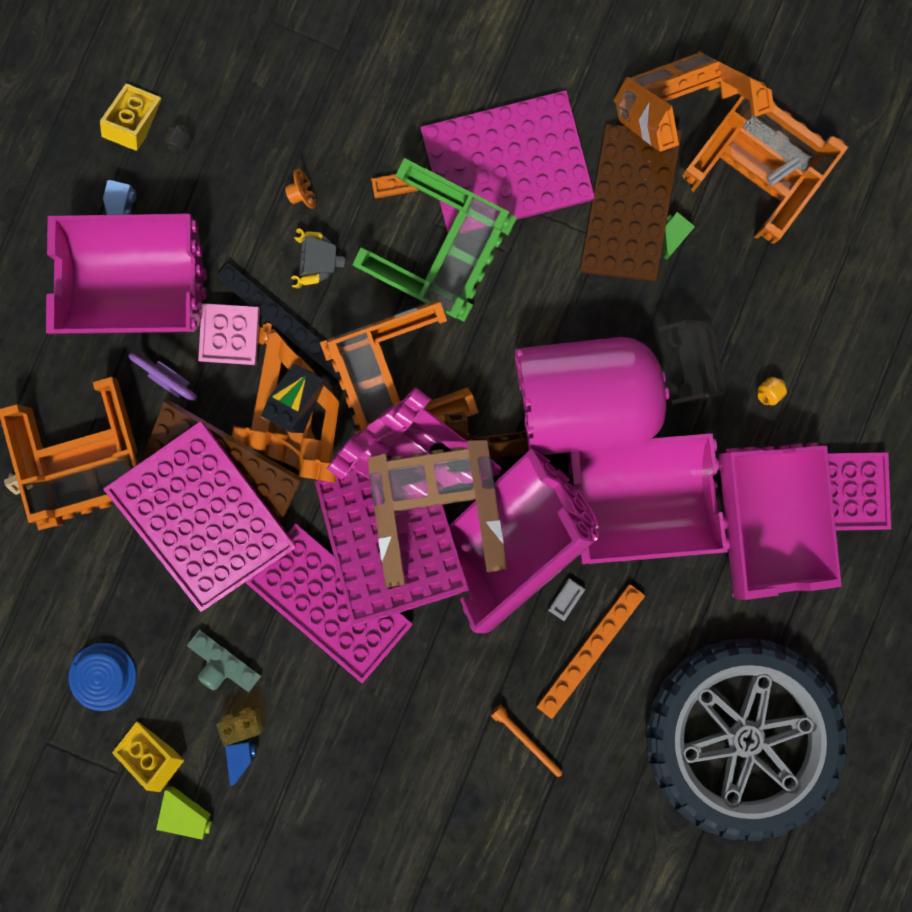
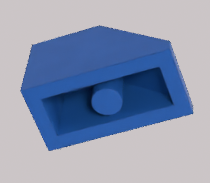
[225,739,257,786]

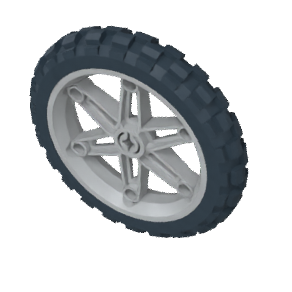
[646,638,848,841]

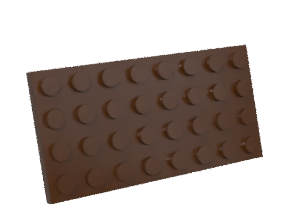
[580,124,682,282]
[141,399,303,524]

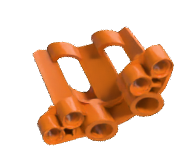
[231,332,339,483]

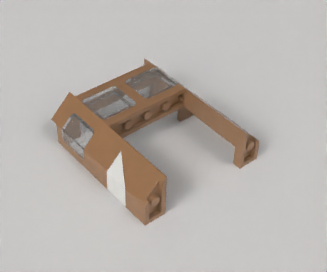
[367,440,507,587]

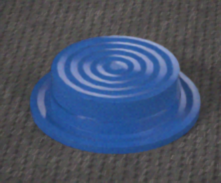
[69,643,137,711]

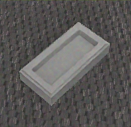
[548,578,585,621]

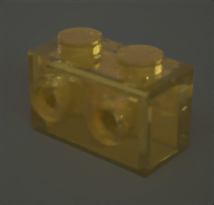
[216,707,264,747]

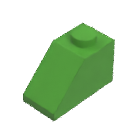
[663,212,695,260]

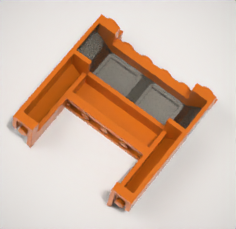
[682,79,848,244]
[0,377,141,530]

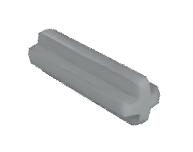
[766,156,802,185]

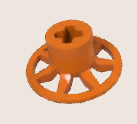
[285,169,316,209]

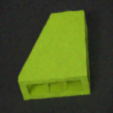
[156,786,212,839]

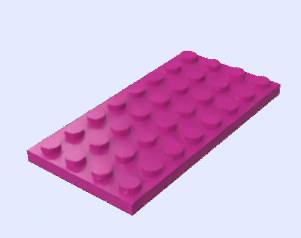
[245,524,413,683]

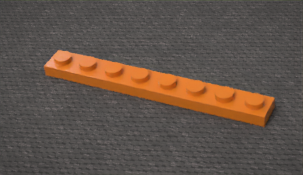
[536,584,645,719]

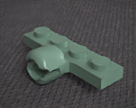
[187,630,261,693]

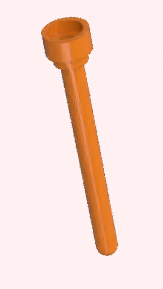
[490,704,562,777]

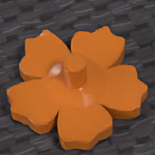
[258,323,278,345]

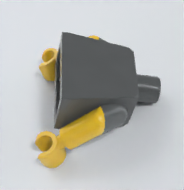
[291,229,345,288]

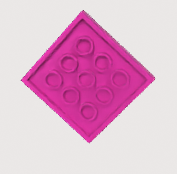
[828,453,891,530]

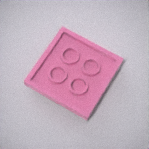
[198,304,260,365]

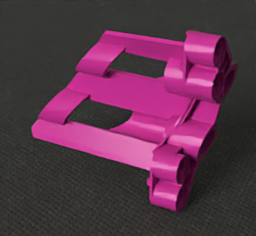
[327,387,501,501]

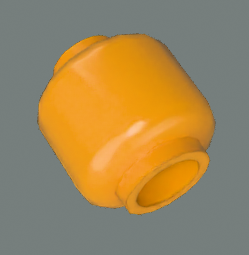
[757,377,787,405]

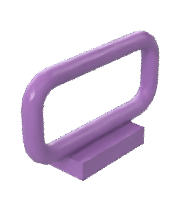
[129,352,197,401]

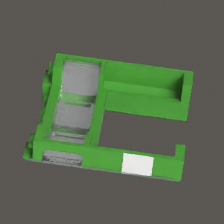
[353,158,517,322]

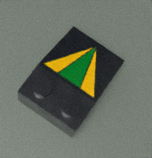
[261,364,326,433]

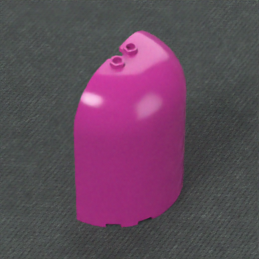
[515,337,669,455]

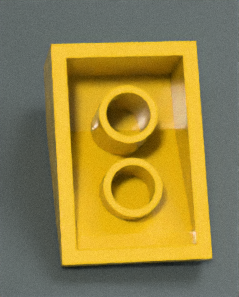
[100,83,161,151]
[112,721,184,792]

